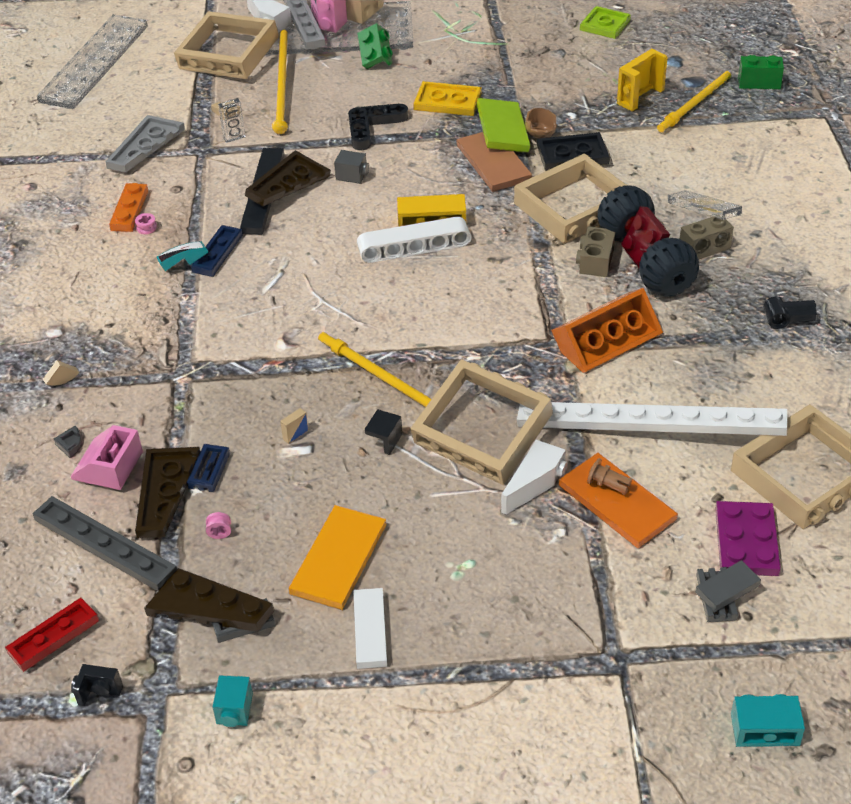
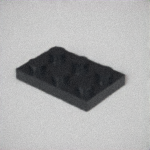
[537,132,610,171]

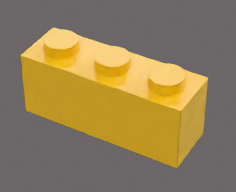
[397,194,466,227]

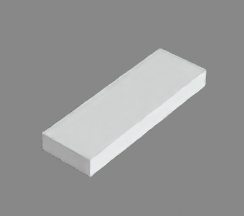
[354,588,387,669]

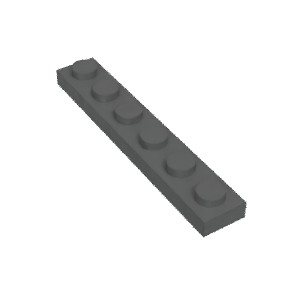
[32,496,177,591]

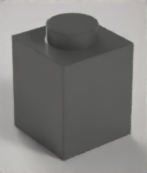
[334,150,369,184]

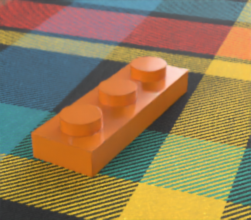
[109,183,148,232]

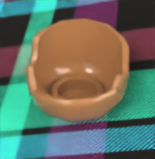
[525,108,557,139]

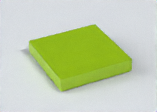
[580,6,631,39]

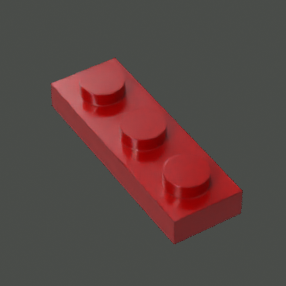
[5,597,99,672]

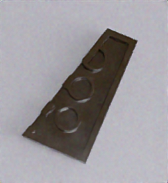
[245,150,331,206]
[135,447,200,538]
[144,568,275,632]

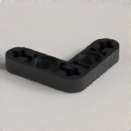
[348,103,409,151]

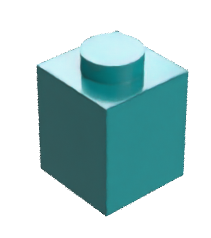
[212,675,253,727]

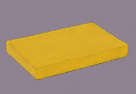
[413,81,482,116]

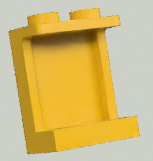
[617,48,668,112]

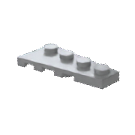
[105,115,185,173]

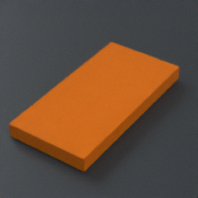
[559,453,678,548]

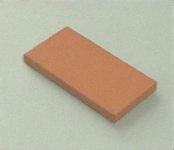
[456,132,532,192]

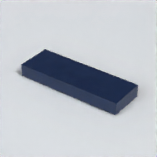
[191,225,243,277]

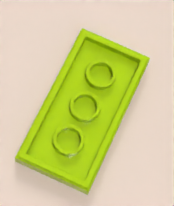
[477,98,530,152]

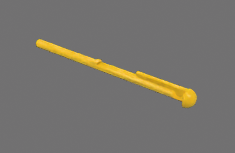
[272,30,288,134]

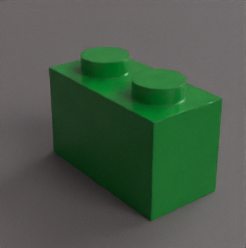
[738,55,784,89]

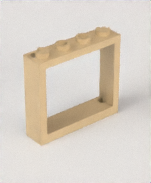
[174,11,279,79]
[514,154,626,244]
[410,359,553,485]
[731,404,851,529]

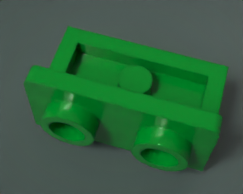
[357,23,393,69]

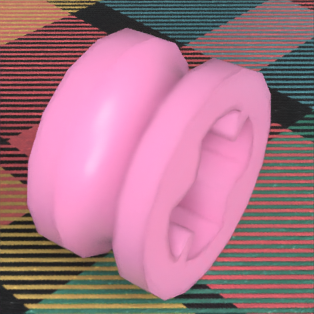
[135,213,157,235]
[206,512,231,539]

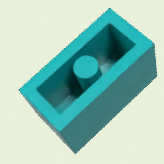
[731,694,805,747]

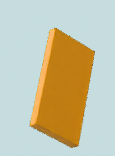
[289,505,386,610]

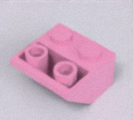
[71,425,143,490]

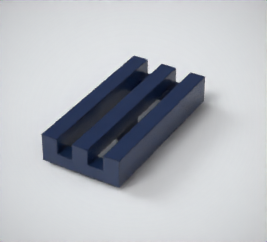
[187,444,230,492]

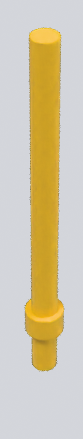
[657,71,731,132]
[318,332,431,407]

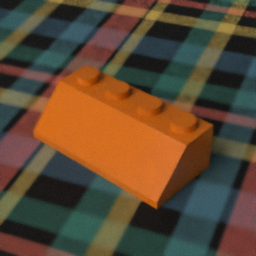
[551,288,663,373]

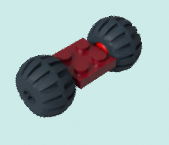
[598,185,699,297]

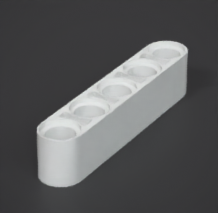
[357,217,471,263]

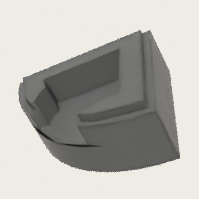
[54,426,81,458]

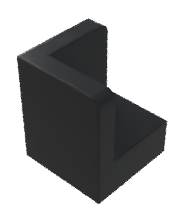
[365,409,402,455]

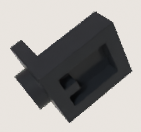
[71,664,123,706]

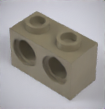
[680,214,734,259]
[576,226,615,277]

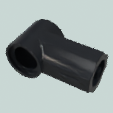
[763,296,817,329]

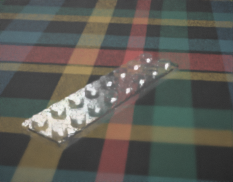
[37,14,148,109]

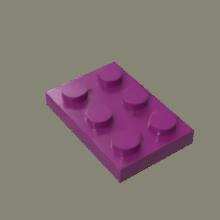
[715,501,780,576]

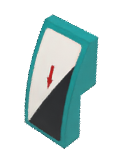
[156,241,209,271]

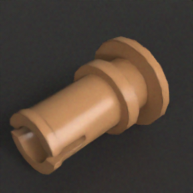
[587,458,632,495]

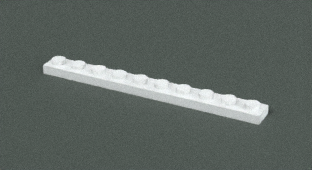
[517,402,787,436]

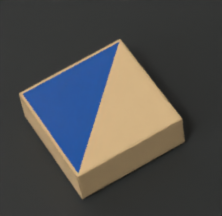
[280,408,309,444]

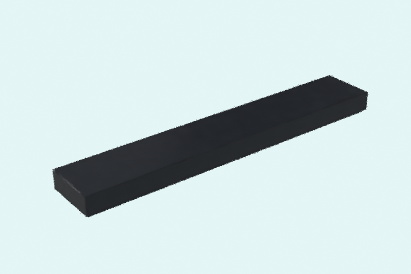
[240,148,285,235]

